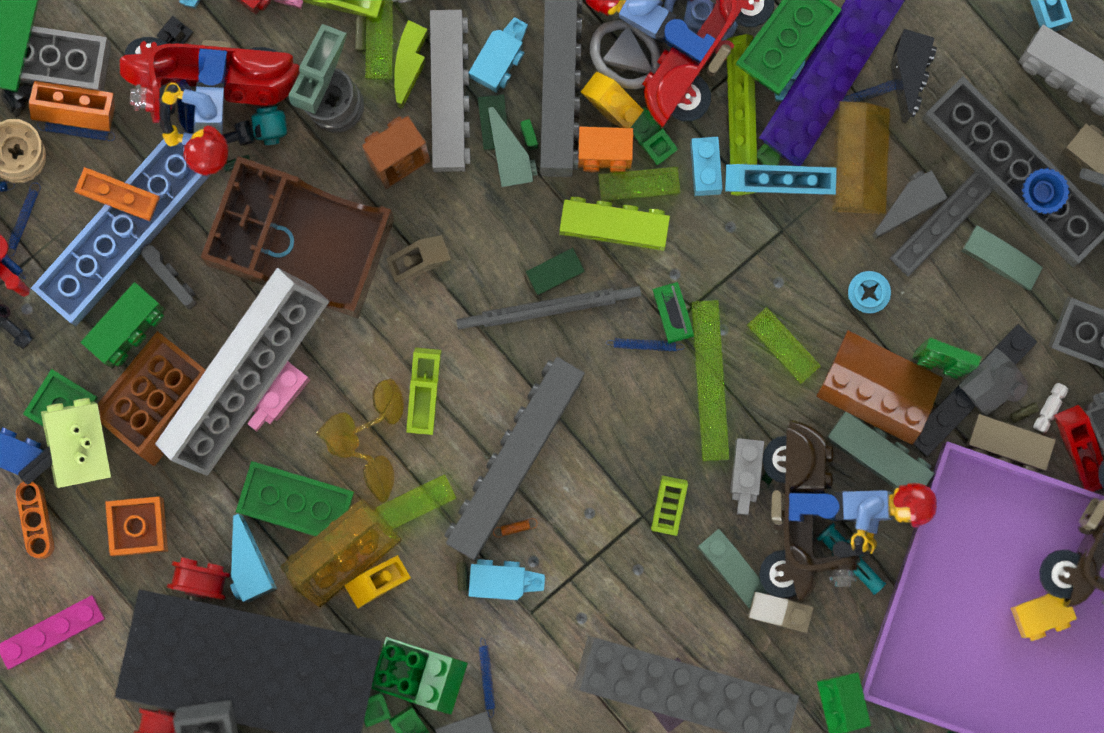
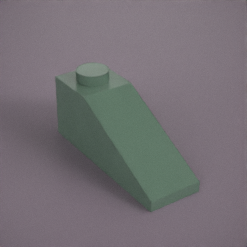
[488,107,537,187]
[697,529,768,609]

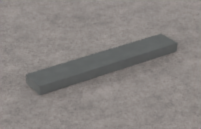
[889,172,993,277]

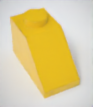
[344,555,411,608]

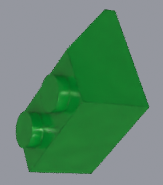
[817,672,871,733]

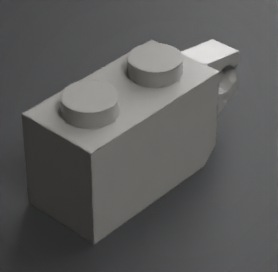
[730,438,764,515]

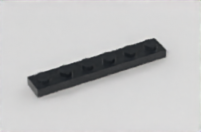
[913,324,1037,457]

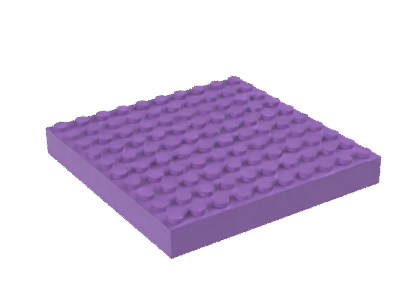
[861,442,1104,733]

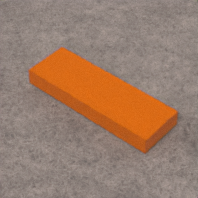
[74,167,160,222]

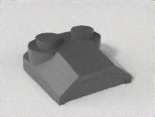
[959,348,1028,417]

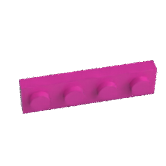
[0,595,105,670]

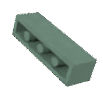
[826,412,934,489]

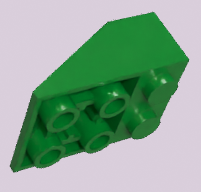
[371,637,468,715]

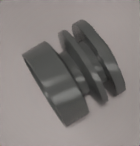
[304,68,364,133]

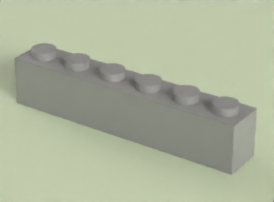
[430,10,470,172]

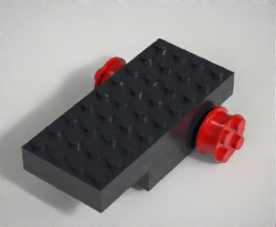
[114,557,381,733]

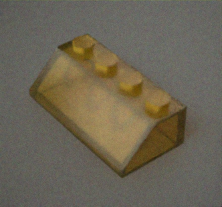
[832,101,890,214]
[280,498,402,608]

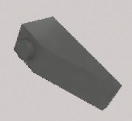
[872,170,947,239]

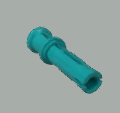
[816,522,886,595]

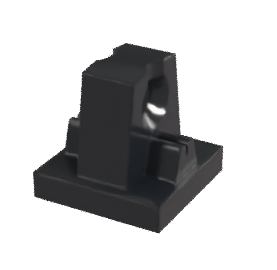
[156,15,194,44]
[1,83,32,117]

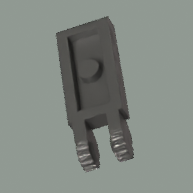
[141,244,197,310]

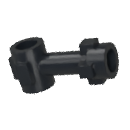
[222,120,255,146]
[0,304,34,349]

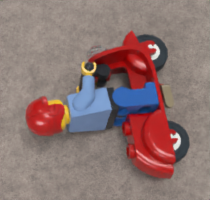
[585,0,774,128]
[120,37,300,176]

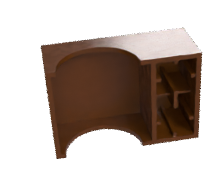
[200,156,394,319]

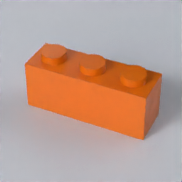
[29,81,115,132]

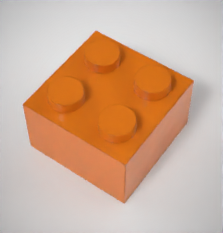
[578,127,633,173]
[105,496,168,557]

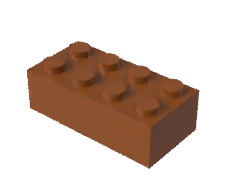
[362,116,430,189]

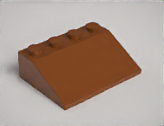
[816,330,943,445]
[98,331,206,466]

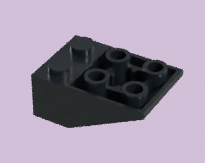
[890,29,937,123]

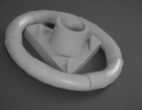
[590,20,661,89]

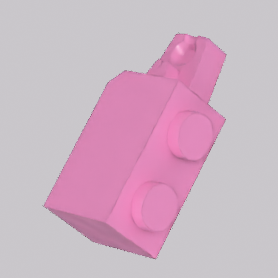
[247,362,310,432]

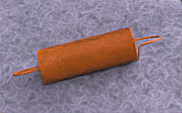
[493,518,537,537]

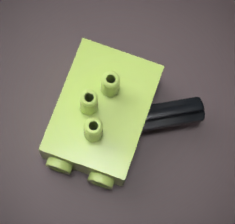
[18,398,111,488]

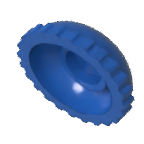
[1022,168,1069,214]

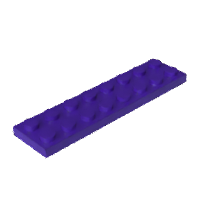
[759,0,905,166]

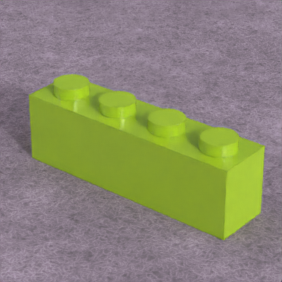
[559,197,670,251]

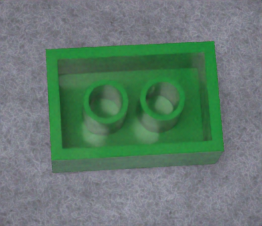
[80,282,166,369]

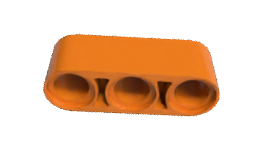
[16,482,54,559]

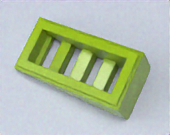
[651,476,688,536]

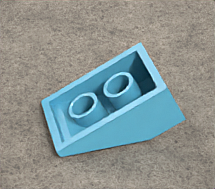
[230,514,277,603]

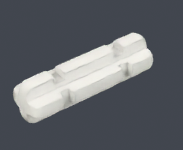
[1033,383,1069,433]

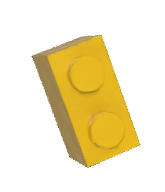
[581,71,644,128]
[1010,593,1077,641]

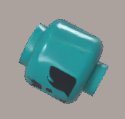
[251,106,288,145]

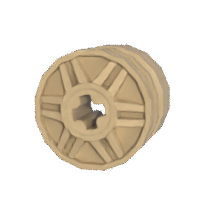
[0,119,46,183]

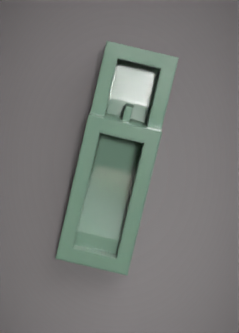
[288,24,347,114]
[961,226,1043,291]

